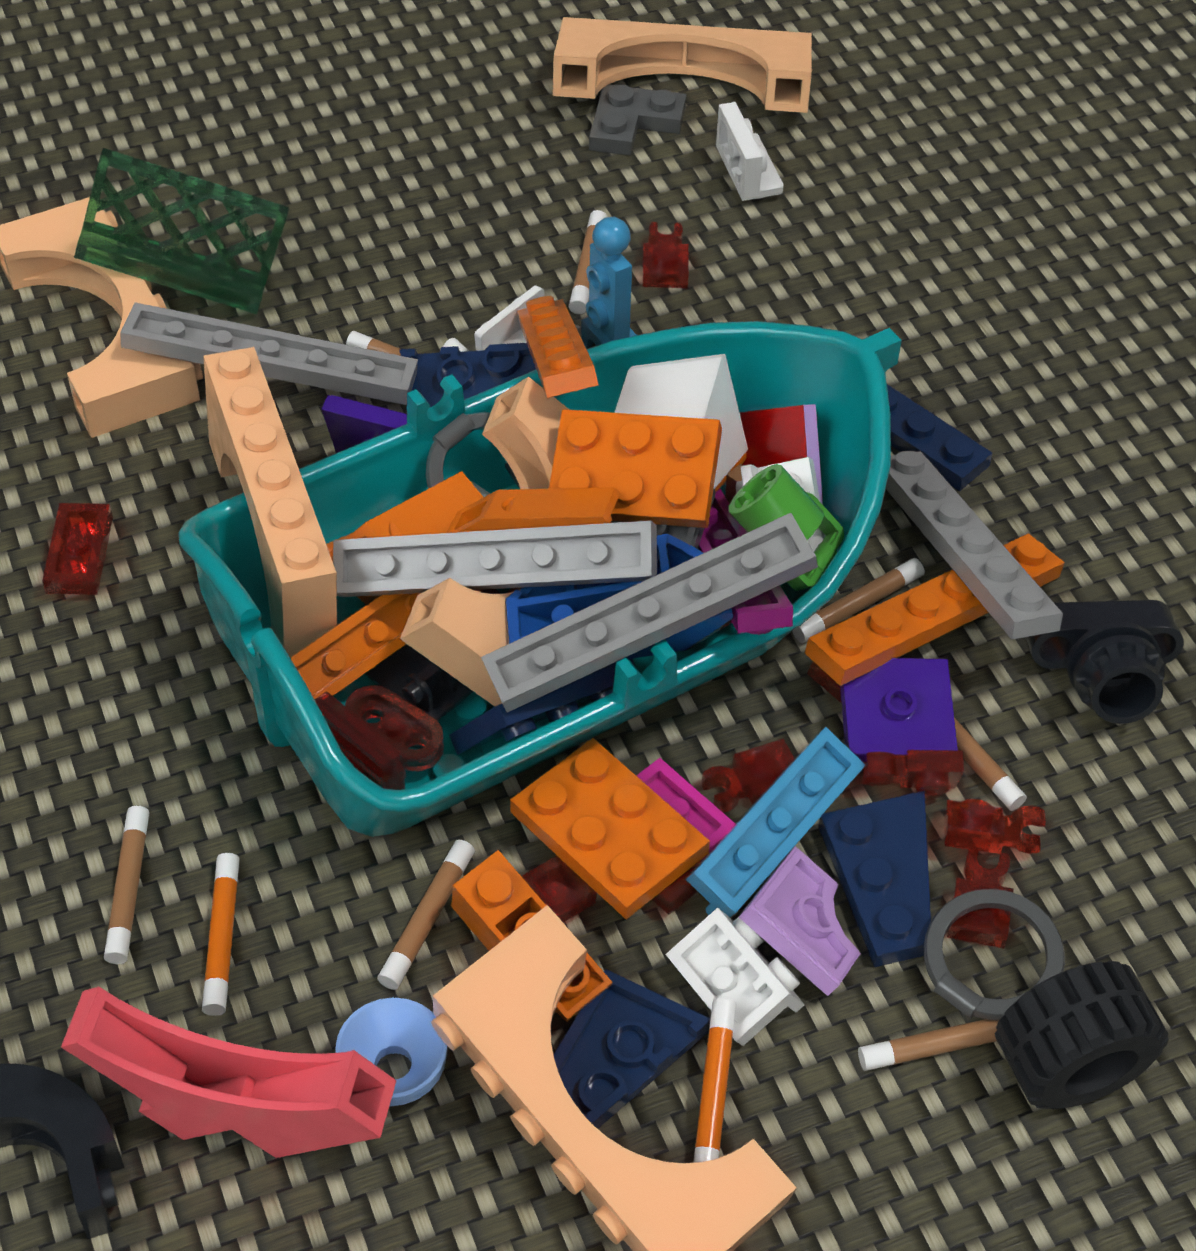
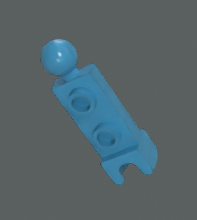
[581,217,637,349]

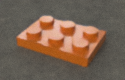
[549,409,722,528]
[510,738,710,920]

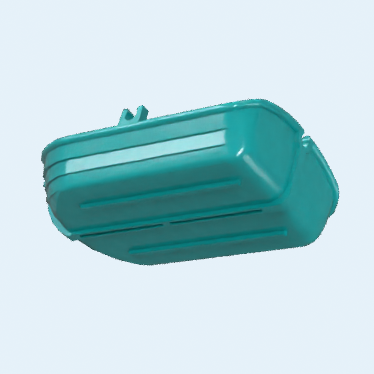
[178,321,902,837]

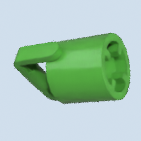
[729,464,844,591]

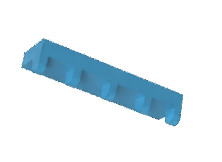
[686,727,865,917]

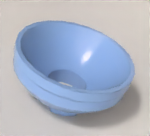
[335,998,448,1106]

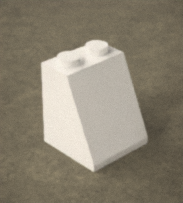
[615,354,748,489]

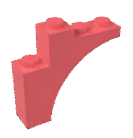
[61,987,397,1158]

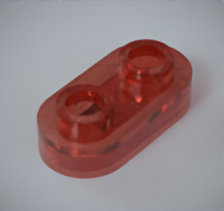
[344,685,444,771]

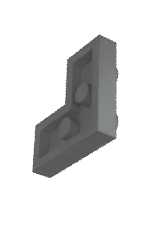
[589,85,687,156]

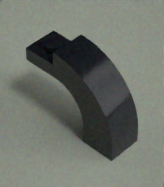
[0,1064,125,1239]

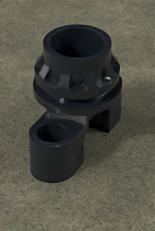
[1025,600,1184,724]

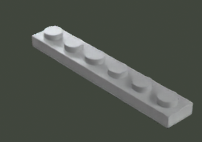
[120,302,418,405]
[886,451,1063,640]
[481,513,818,712]
[333,521,657,597]

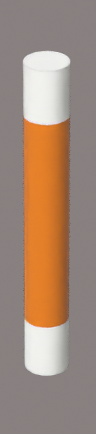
[202,853,240,1016]
[693,998,736,1163]

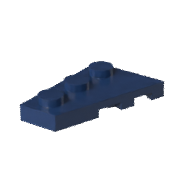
[818,791,931,967]

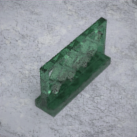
[74,148,289,314]

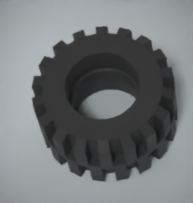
[995,961,1169,1109]

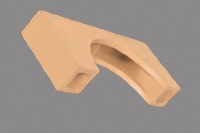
[553,17,812,113]
[0,196,203,438]
[203,347,337,657]
[400,376,570,707]
[431,905,797,1251]

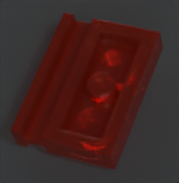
[315,691,406,790]

